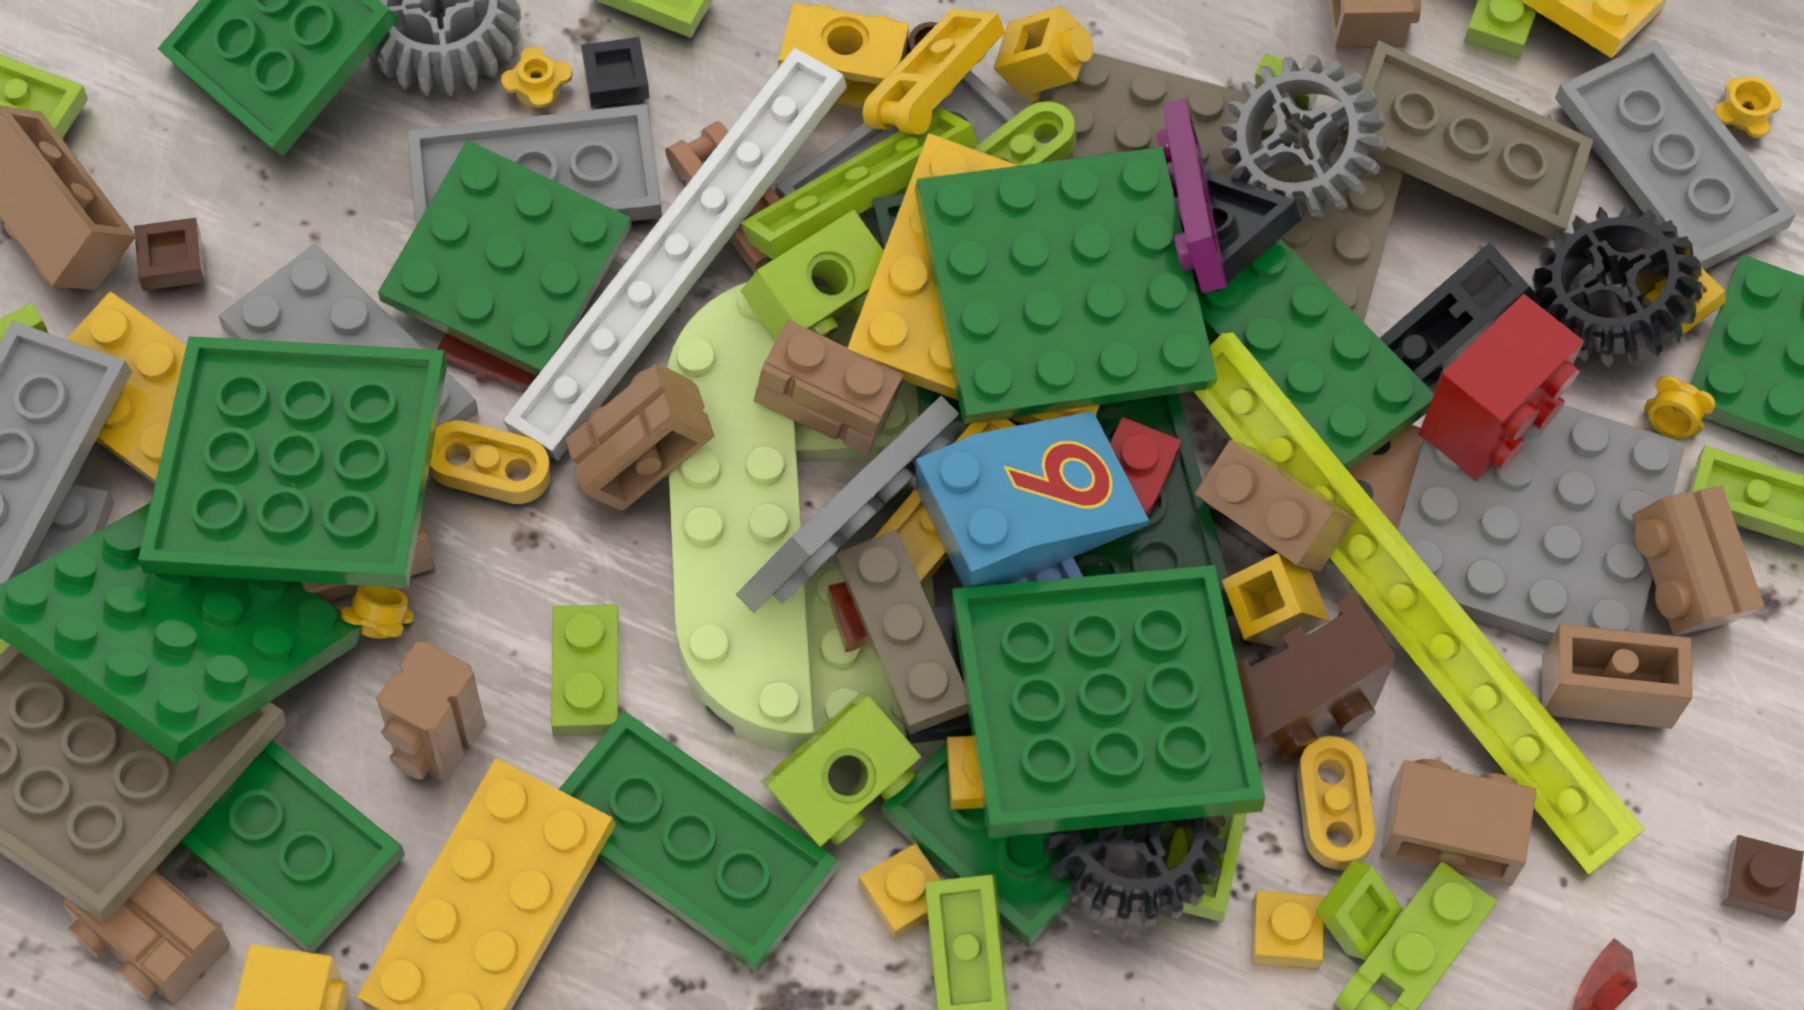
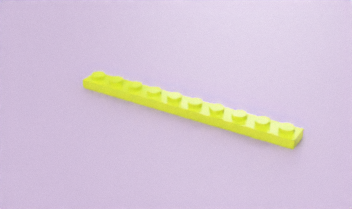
[1193,333,1645,874]

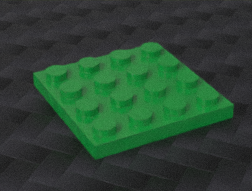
[914,147,1217,424]
[138,336,447,588]
[0,502,362,762]
[951,565,1266,838]

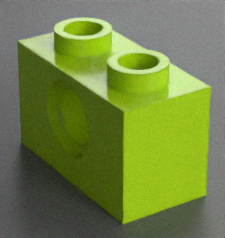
[740,209,884,341]
[760,693,922,847]

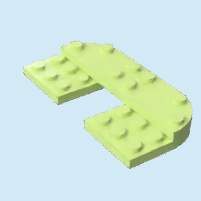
[667,283,945,753]

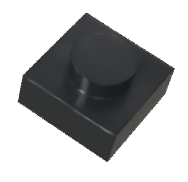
[581,37,650,107]

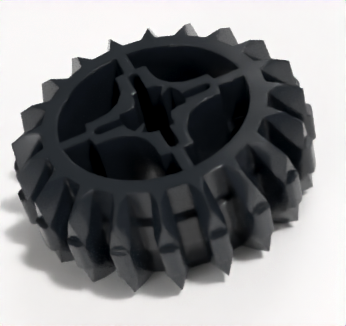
[1532,204,1703,368]
[1042,815,1227,929]

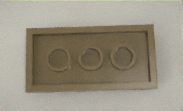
[1338,40,1594,240]

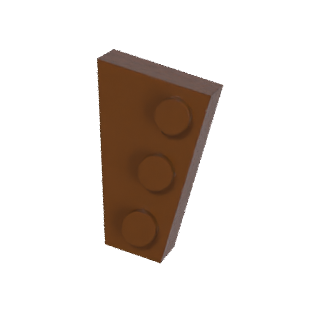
[1237,592,1396,773]

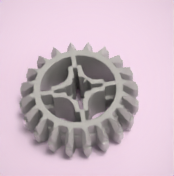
[368,0,521,97]
[1221,54,1387,219]

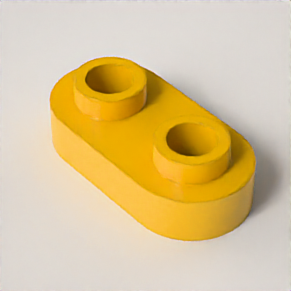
[429,420,551,504]
[1296,736,1375,870]

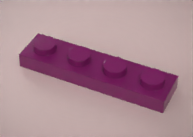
[1156,98,1227,293]

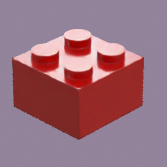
[1418,294,1584,482]

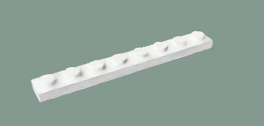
[503,48,846,461]

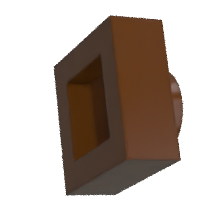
[134,217,205,291]
[1721,835,1804,921]

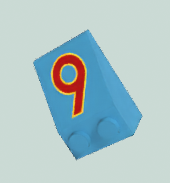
[916,411,1149,588]

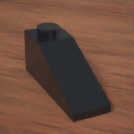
[1380,242,1542,387]

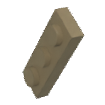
[836,530,968,735]

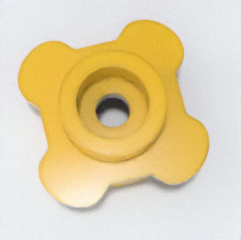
[501,46,572,109]
[1713,76,1781,138]
[1644,376,1715,439]
[340,586,414,639]

